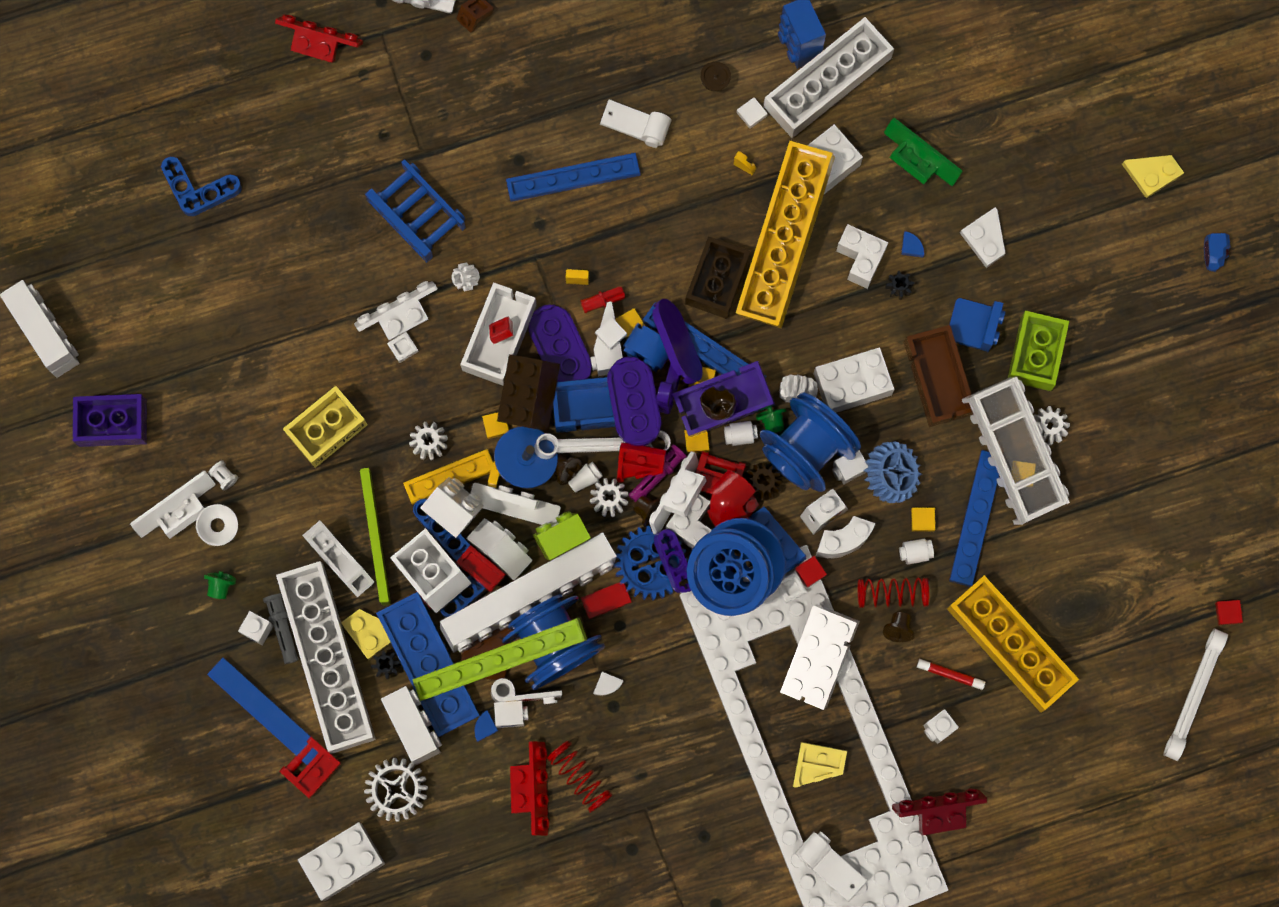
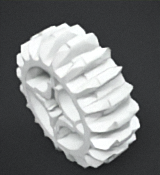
[364,758,428,822]

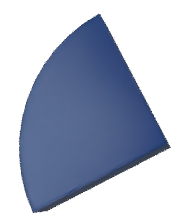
[901,231,924,258]
[475,711,498,742]

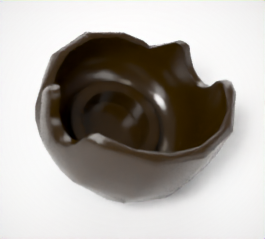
[700,387,737,420]

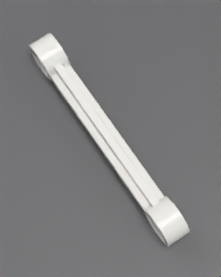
[534,431,671,459]
[1163,628,1228,761]

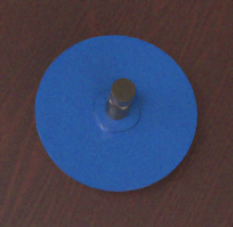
[494,427,558,488]

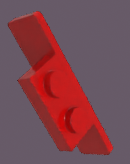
[275,14,363,63]
[510,741,549,836]

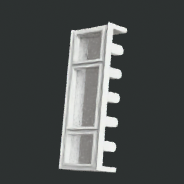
[962,377,1070,525]

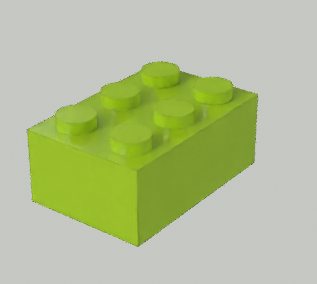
[1007,311,1069,391]
[533,512,591,560]

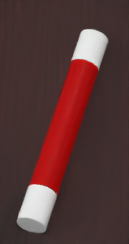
[917,659,985,690]

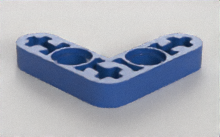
[161,157,242,216]

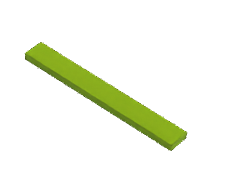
[412,618,587,701]

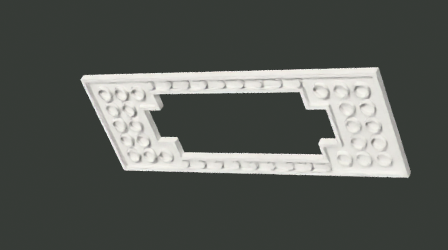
[679,545,948,907]

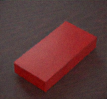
[456,545,506,593]
[581,582,632,620]

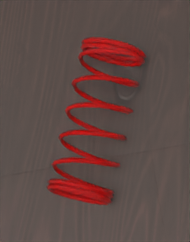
[858,577,929,608]
[547,740,612,813]

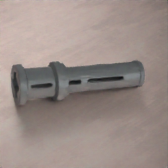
[263,593,299,664]

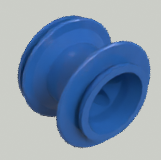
[760,392,861,492]
[687,518,786,616]
[502,594,605,690]

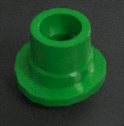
[756,407,787,433]
[204,571,236,599]

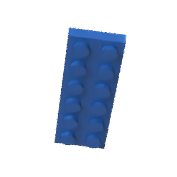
[376,592,480,737]

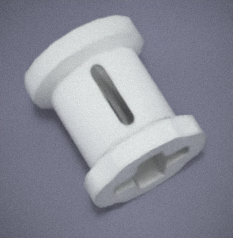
[208,460,239,491]

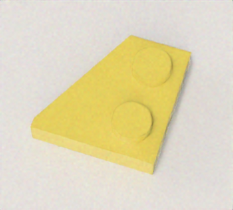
[1122,155,1184,198]
[793,742,847,787]

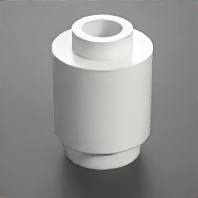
[724,421,758,446]
[899,538,934,565]

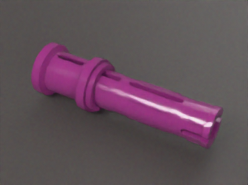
[628,444,687,503]

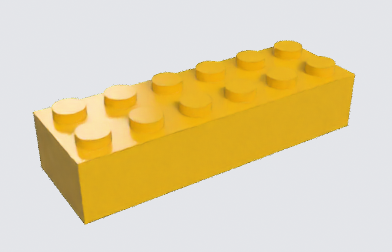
[947,575,1079,713]

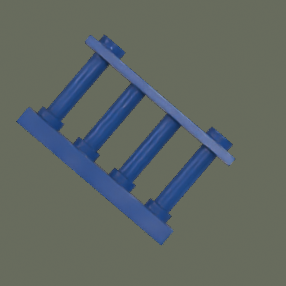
[365,159,466,263]

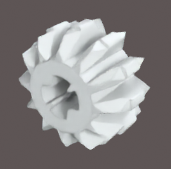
[779,375,818,402]
[1034,406,1070,445]
[409,422,448,460]
[590,478,628,517]

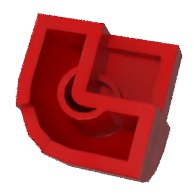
[707,470,759,527]

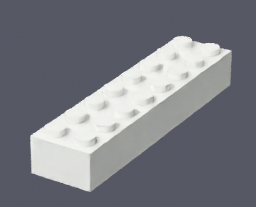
[440,533,617,653]
[276,561,376,754]

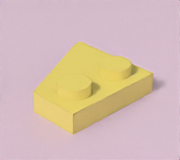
[341,609,391,660]

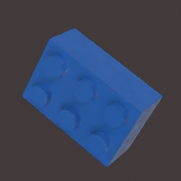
[778,0,826,69]

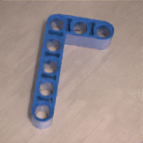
[413,499,488,618]

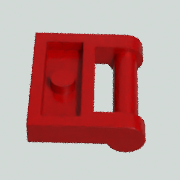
[696,451,746,495]
[279,736,341,799]

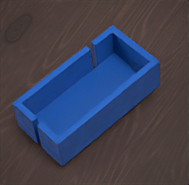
[553,377,615,433]

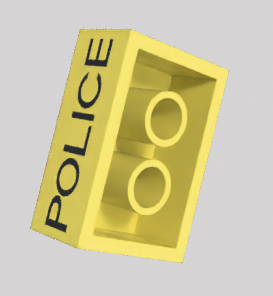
[283,386,367,468]

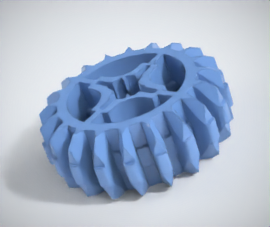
[863,442,922,503]

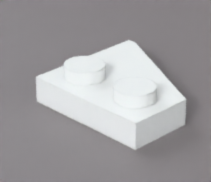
[960,207,1005,268]

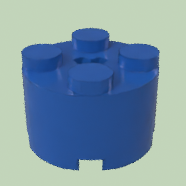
[623,323,668,372]

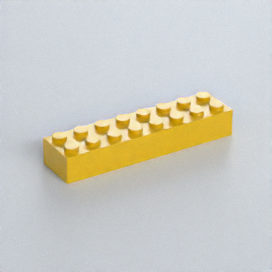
[736,141,835,329]

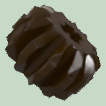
[745,462,783,502]

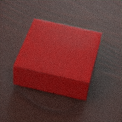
[489,316,513,344]
[795,556,827,588]
[1215,600,1243,625]

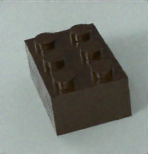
[685,236,751,319]
[497,354,560,431]

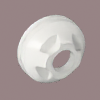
[196,504,238,546]

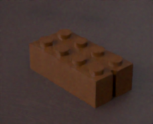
[904,325,973,427]

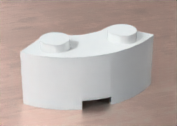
[816,516,875,558]

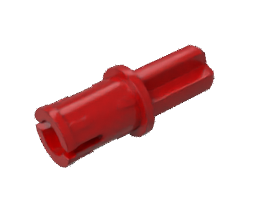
[580,287,625,313]

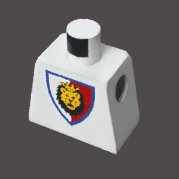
[800,489,848,535]

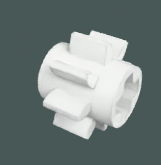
[452,262,480,291]

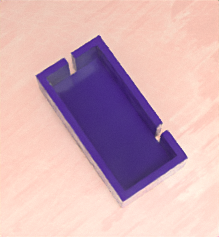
[673,361,775,437]

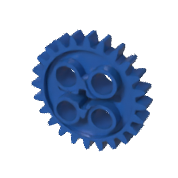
[613,526,688,600]

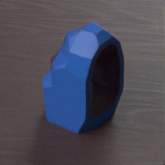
[1204,233,1230,272]

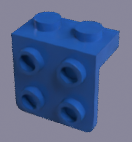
[949,298,1005,352]

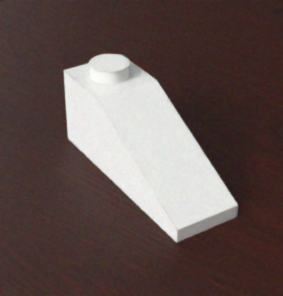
[590,302,623,376]

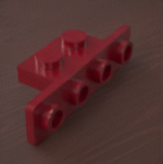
[892,789,987,836]

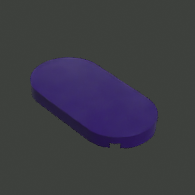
[652,299,703,384]
[529,305,592,382]
[607,357,661,446]

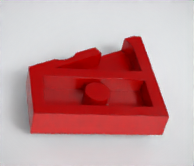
[617,442,666,482]

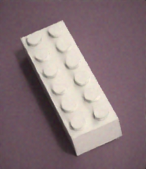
[764,17,894,138]

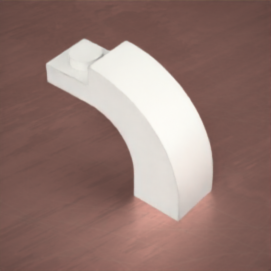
[302,520,374,597]

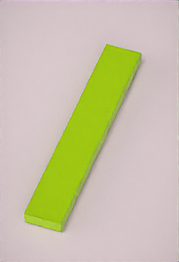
[360,468,391,606]

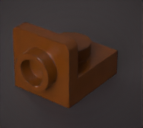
[457,0,494,32]

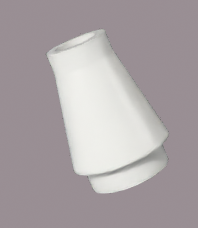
[568,462,603,493]

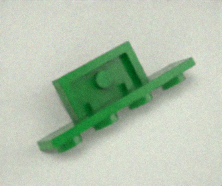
[884,118,963,186]

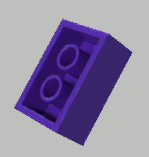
[73,394,147,447]

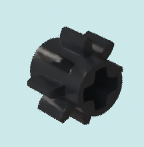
[885,270,914,300]
[371,650,401,680]

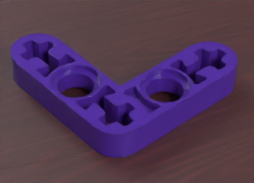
[657,363,681,414]
[654,529,733,593]

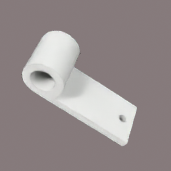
[600,100,671,148]
[491,678,562,704]
[795,831,867,902]

